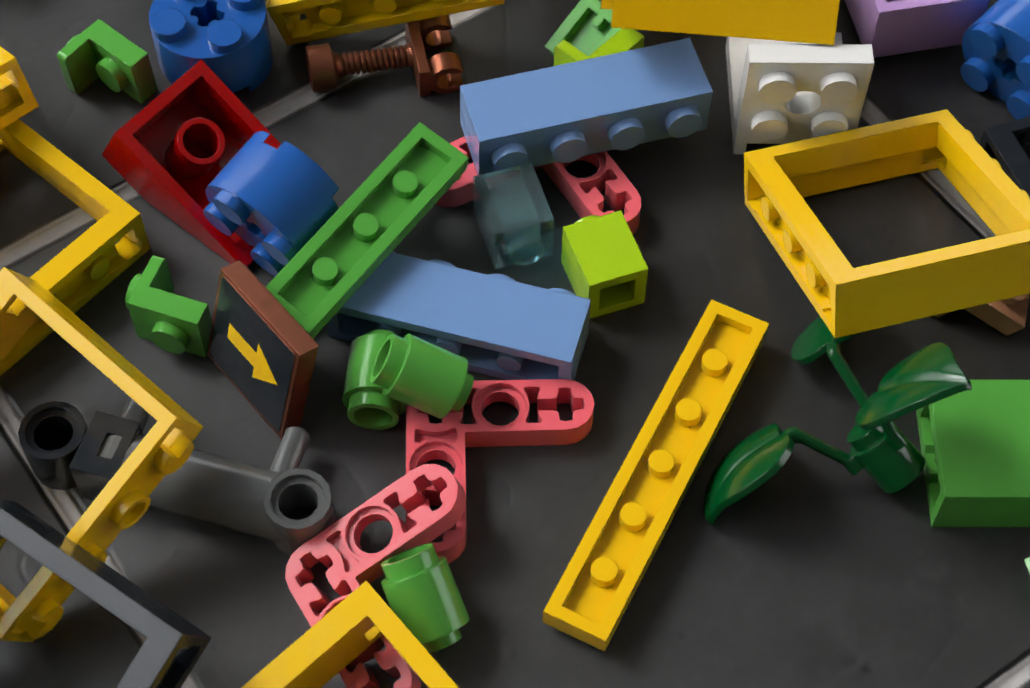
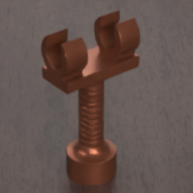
[305,15,464,97]

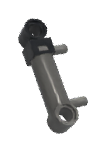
[18,397,336,556]

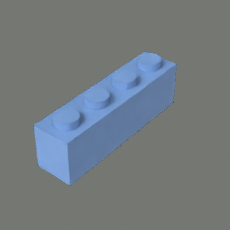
[460,38,713,179]
[327,251,591,380]

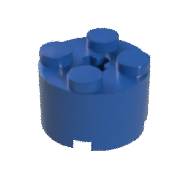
[149,0,273,93]
[960,0,1030,120]
[203,131,339,276]

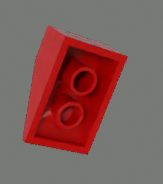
[102,59,281,267]

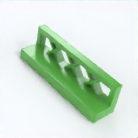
[266,122,469,338]

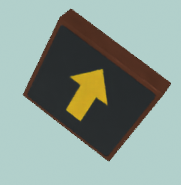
[207,260,319,440]

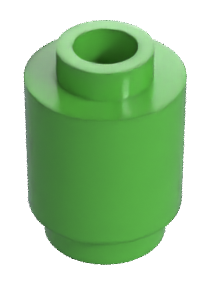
[342,329,407,430]
[370,333,474,419]
[381,543,470,653]

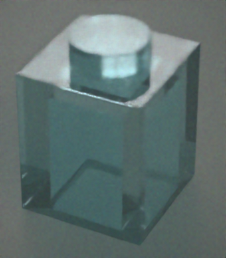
[473,162,554,269]

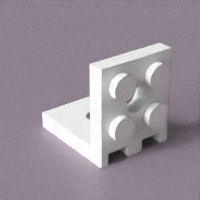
[726,33,874,154]

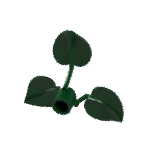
[704,316,972,527]

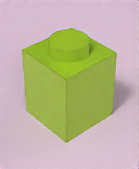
[561,210,649,319]

